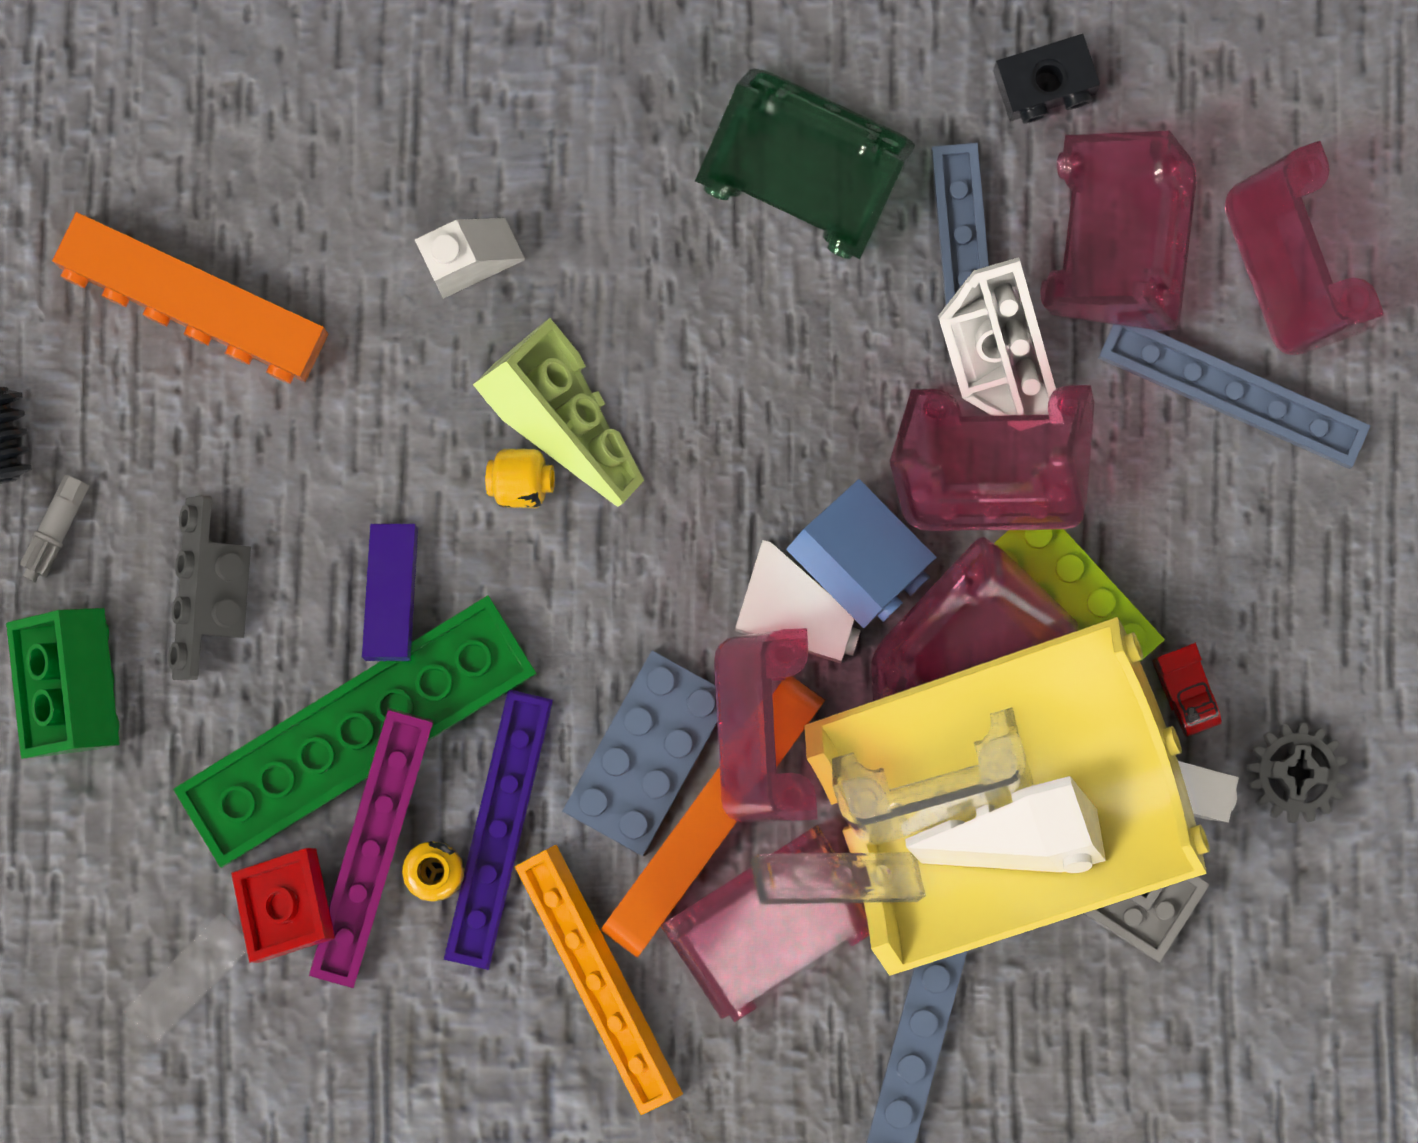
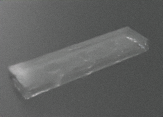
[750,852,926,905]

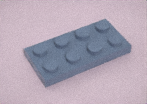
[562,651,732,856]

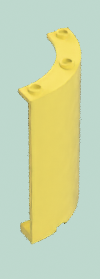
[804,617,1210,976]

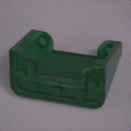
[695,68,915,259]

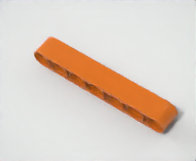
[600,673,825,958]

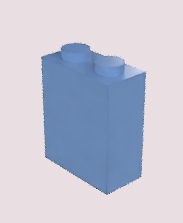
[786,479,937,628]

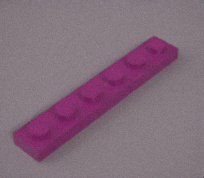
[309,708,433,988]

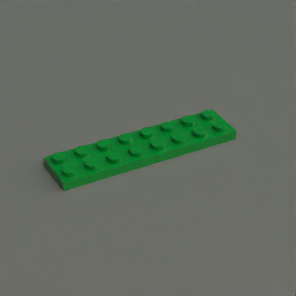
[173,595,537,868]

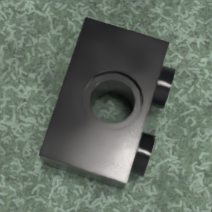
[993,34,1100,124]

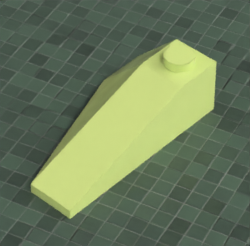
[473,318,644,507]

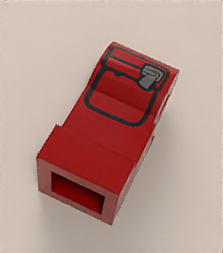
[1152,642,1222,737]

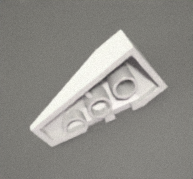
[905,776,1106,873]

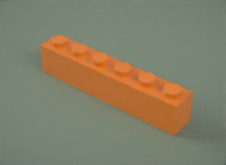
[52,212,329,384]

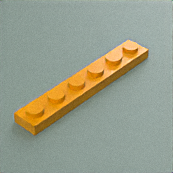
[515,844,683,1115]

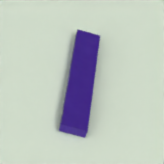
[443,690,554,970]

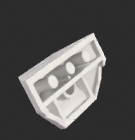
[938,257,1064,432]

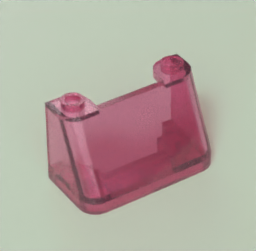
[1040,130,1196,331]
[1224,141,1384,355]
[889,385,1094,531]
[871,537,1079,701]
[714,628,817,823]
[660,824,870,1022]

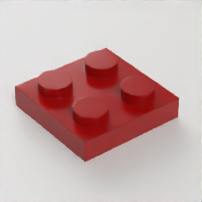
[231,848,335,963]

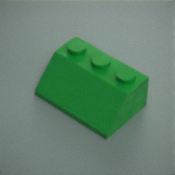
[6,608,120,759]

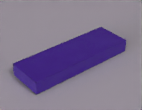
[362,524,418,661]

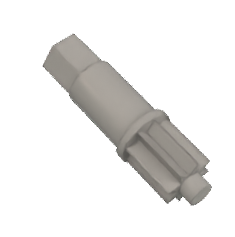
[19,475,89,582]

